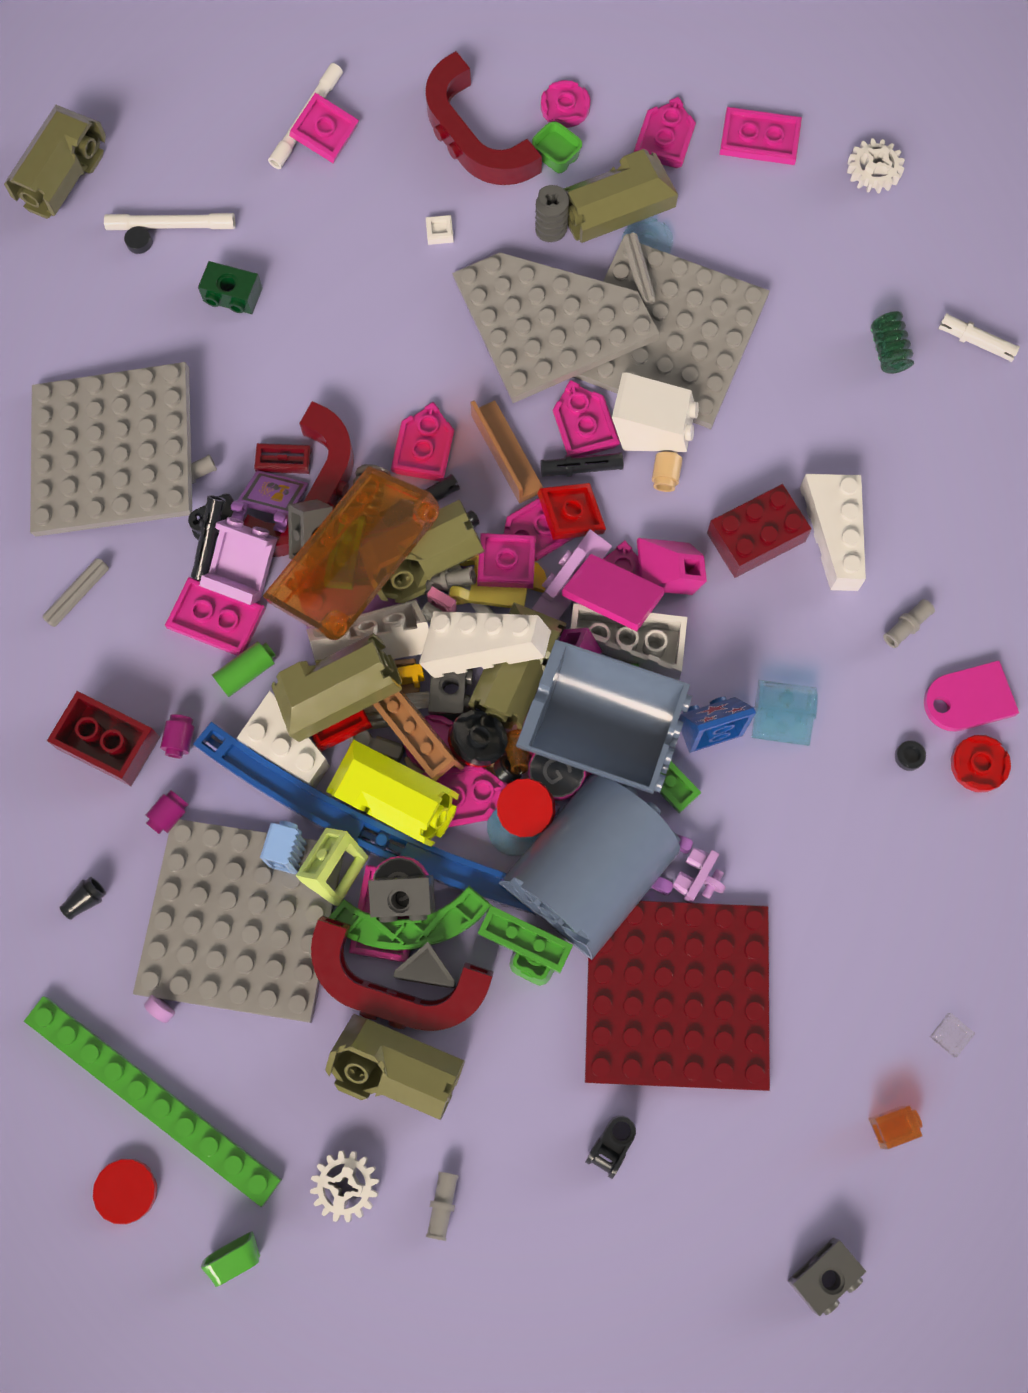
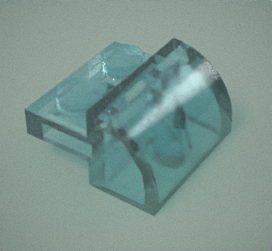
[751,680,818,746]

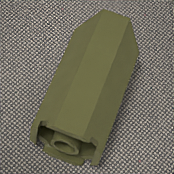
[4,104,106,219]
[563,149,678,243]
[360,499,485,604]
[468,602,566,731]
[271,633,402,742]
[325,1013,465,1120]

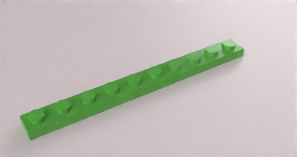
[24,996,282,1207]

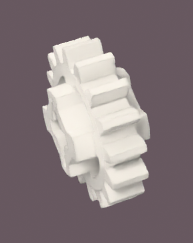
[847,138,905,193]
[310,1151,379,1222]

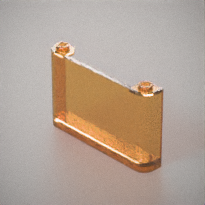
[263,466,440,640]

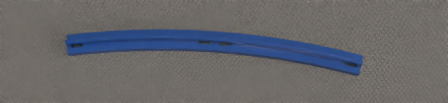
[193,722,542,917]

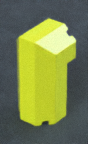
[326,739,459,847]

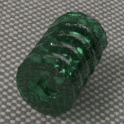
[870,311,914,374]

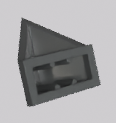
[394,942,456,989]

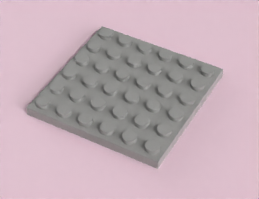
[574,237,769,429]
[30,362,192,537]
[133,820,344,1023]

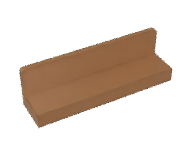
[470,400,543,504]
[373,690,464,781]

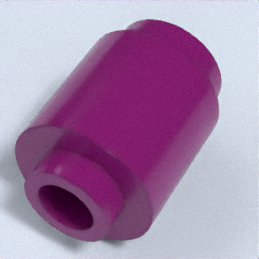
[160,714,195,759]
[145,790,189,834]

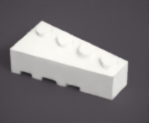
[800,474,866,591]
[306,599,429,660]
[571,604,687,680]
[419,611,551,678]

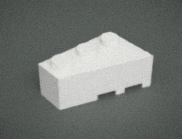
[237,691,330,788]

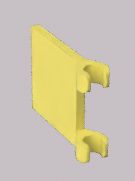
[449,555,527,608]

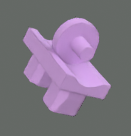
[673,848,726,903]

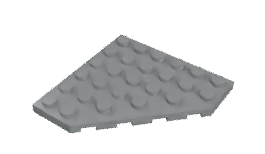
[452,253,660,403]

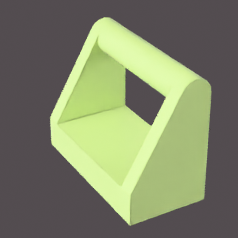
[296,828,369,906]

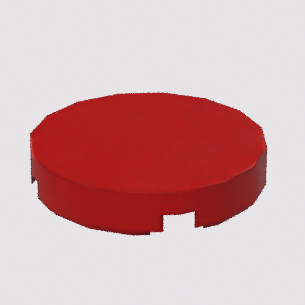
[951,735,1011,792]
[497,779,556,837]
[93,1159,157,1224]

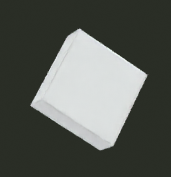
[425,215,454,245]

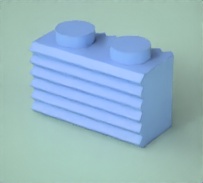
[260,820,307,874]

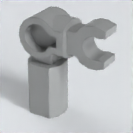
[340,730,405,764]

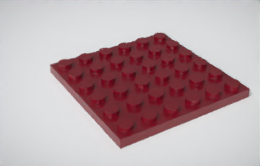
[585,901,770,1091]

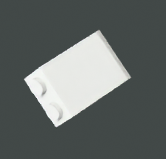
[612,373,699,452]

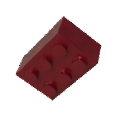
[707,484,812,578]
[47,691,160,786]

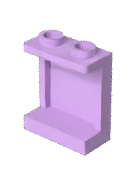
[199,517,277,605]

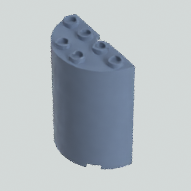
[516,640,692,794]
[499,775,681,960]

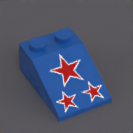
[678,696,756,753]

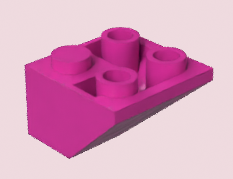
[637,538,707,595]

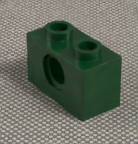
[198,261,263,314]

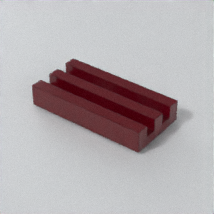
[254,443,312,474]

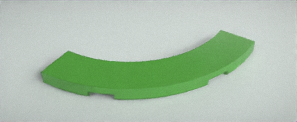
[329,886,493,950]

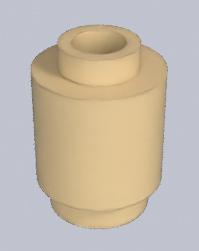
[652,451,683,492]

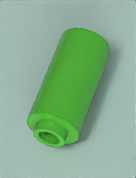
[212,641,276,697]

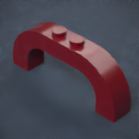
[426,51,542,185]
[243,401,354,557]
[311,916,494,1031]

